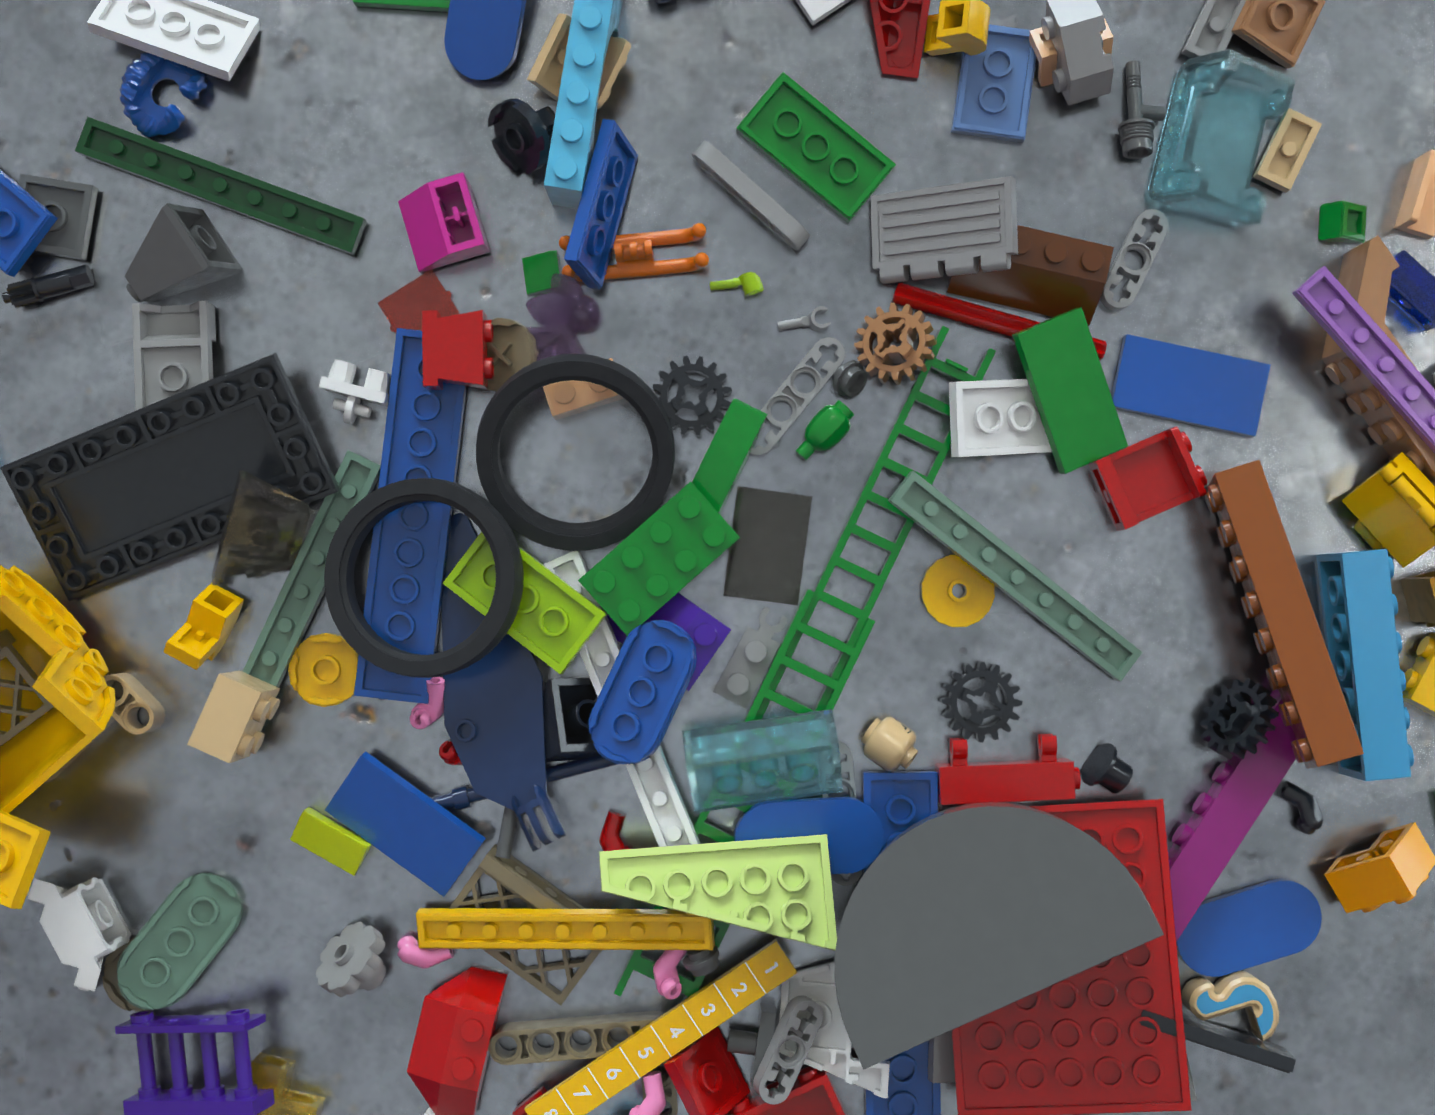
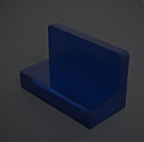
[1388,250,1435,331]

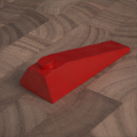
[870,0,931,78]

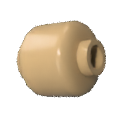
[861,717,918,772]

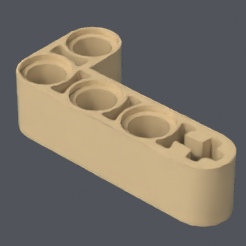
[44,673,165,783]

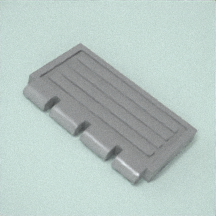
[870,176,1018,284]

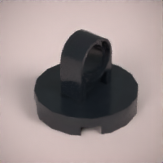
[488,98,555,174]

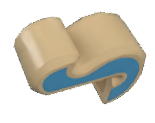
[1181,971,1279,1041]

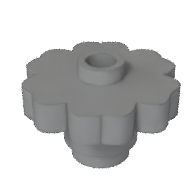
[316,921,386,997]

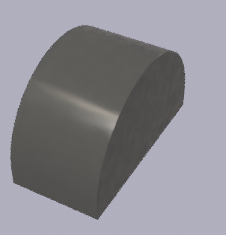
[834,802,1164,1070]

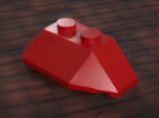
[407,966,508,1115]

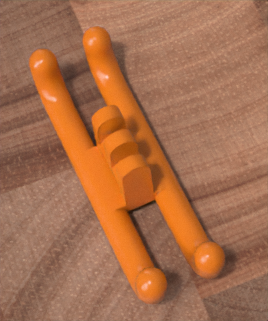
[559,223,709,282]

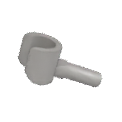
[778,306,831,331]

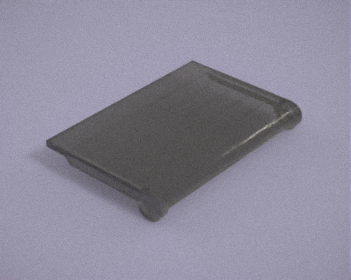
[723,486,812,605]

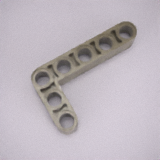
[489,1011,679,1115]

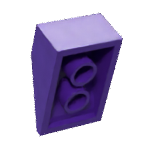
[607,592,731,691]

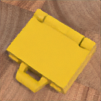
[1342,452,1435,568]

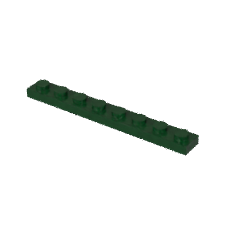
[75,117,367,255]

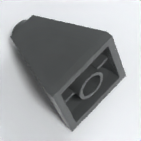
[125,203,243,302]

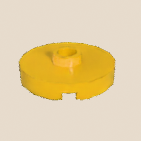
[921,555,995,627]

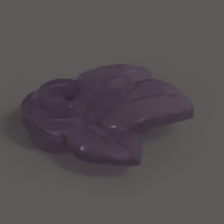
[526,274,600,344]

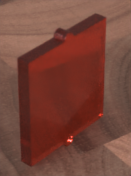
[378,269,460,333]

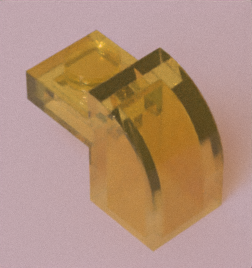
[251,1052,325,1115]

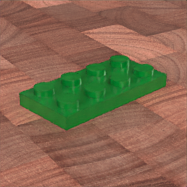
[578,481,740,636]

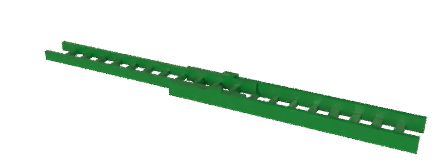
[614,326,996,1001]

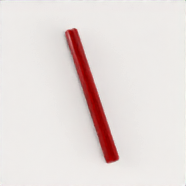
[893,283,1107,360]

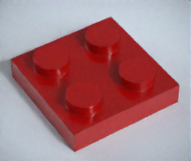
[664,1026,751,1115]

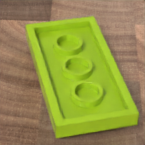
[443,531,607,674]

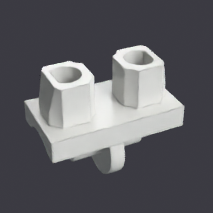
[319,359,390,424]

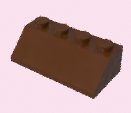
[946,225,1114,326]

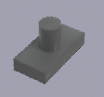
[727,1003,776,1087]

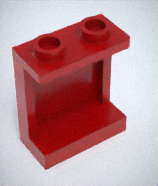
[1088,426,1207,531]

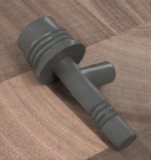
[1117,60,1166,159]

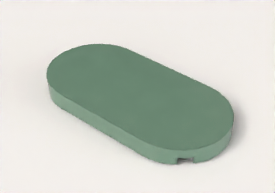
[117,873,243,1010]

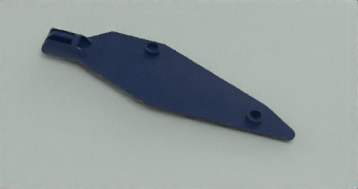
[441,513,566,852]

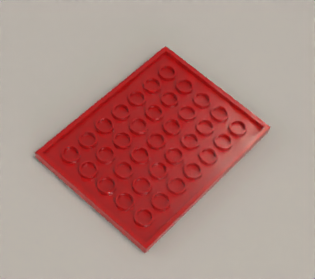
[938,799,1192,1115]

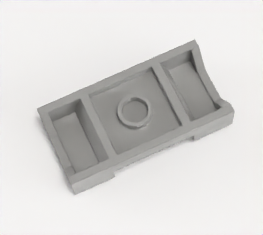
[132,301,216,411]

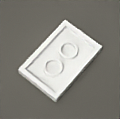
[949,379,1052,457]

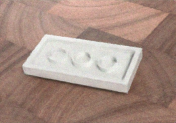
[87,0,260,81]

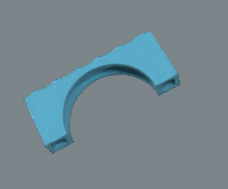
[544,0,623,209]

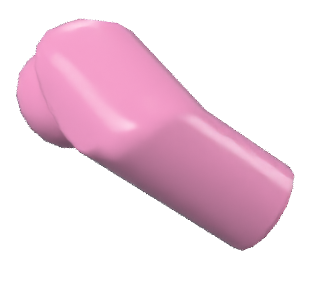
[397,936,454,969]
[653,950,687,1000]
[629,1071,666,1115]

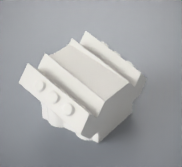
[27,877,132,992]

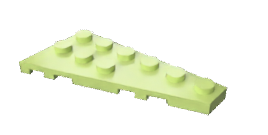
[599,834,837,951]

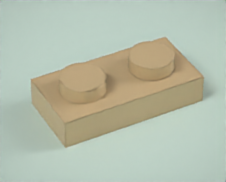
[1253,108,1322,193]

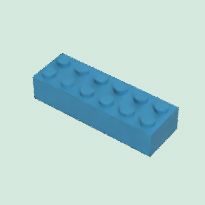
[1316,549,1414,781]

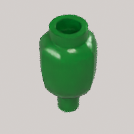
[796,400,854,461]

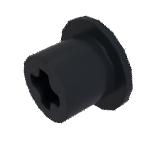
[1081,743,1133,794]

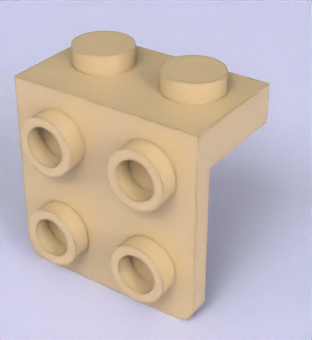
[527,13,631,109]

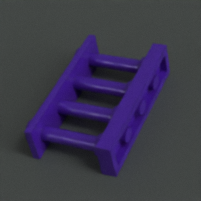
[115,1009,275,1115]

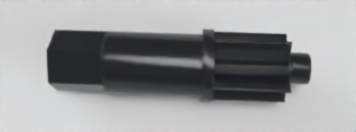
[2,264,94,308]

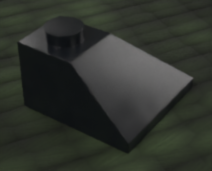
[543,678,600,762]

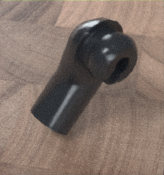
[1278,781,1324,834]

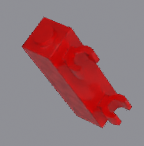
[935,734,1081,805]

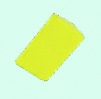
[290,807,372,876]

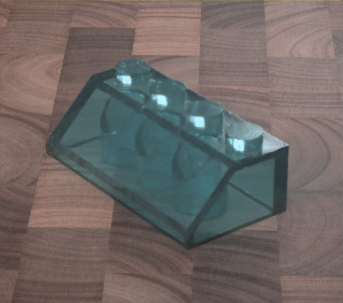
[682,709,843,813]

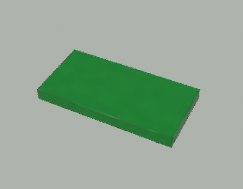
[736,72,896,223]
[1012,307,1128,474]

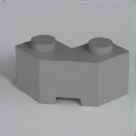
[1041,0,1114,105]

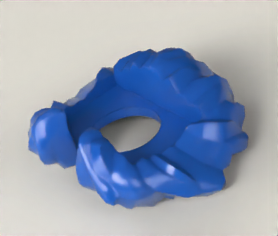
[119,52,207,138]

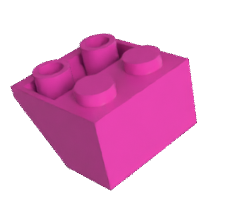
[398,172,490,273]

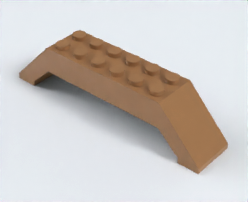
[1322,235,1435,486]

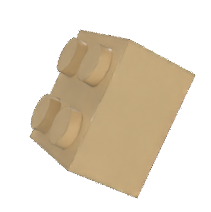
[187,670,280,763]

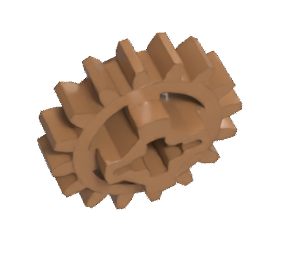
[854,303,937,385]

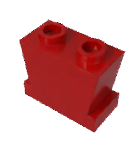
[422,310,494,390]

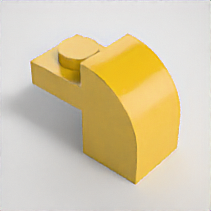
[924,0,991,56]
[164,583,244,670]

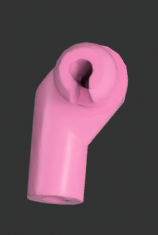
[409,676,445,729]

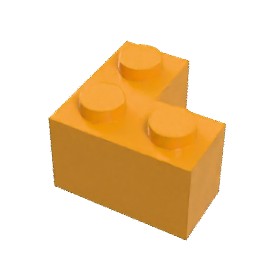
[1324,822,1435,913]

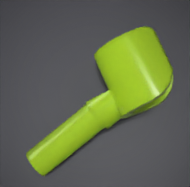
[710,272,764,297]

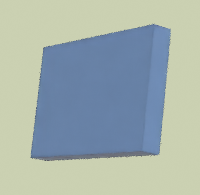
[951,24,1036,143]

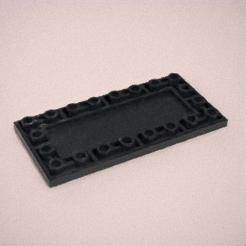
[0,352,340,601]

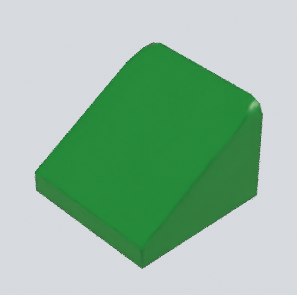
[1318,200,1367,244]
[522,250,564,295]

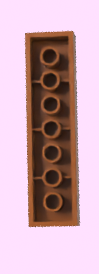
[1205,459,1364,769]

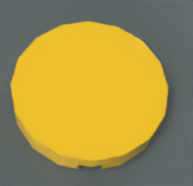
[288,633,359,707]

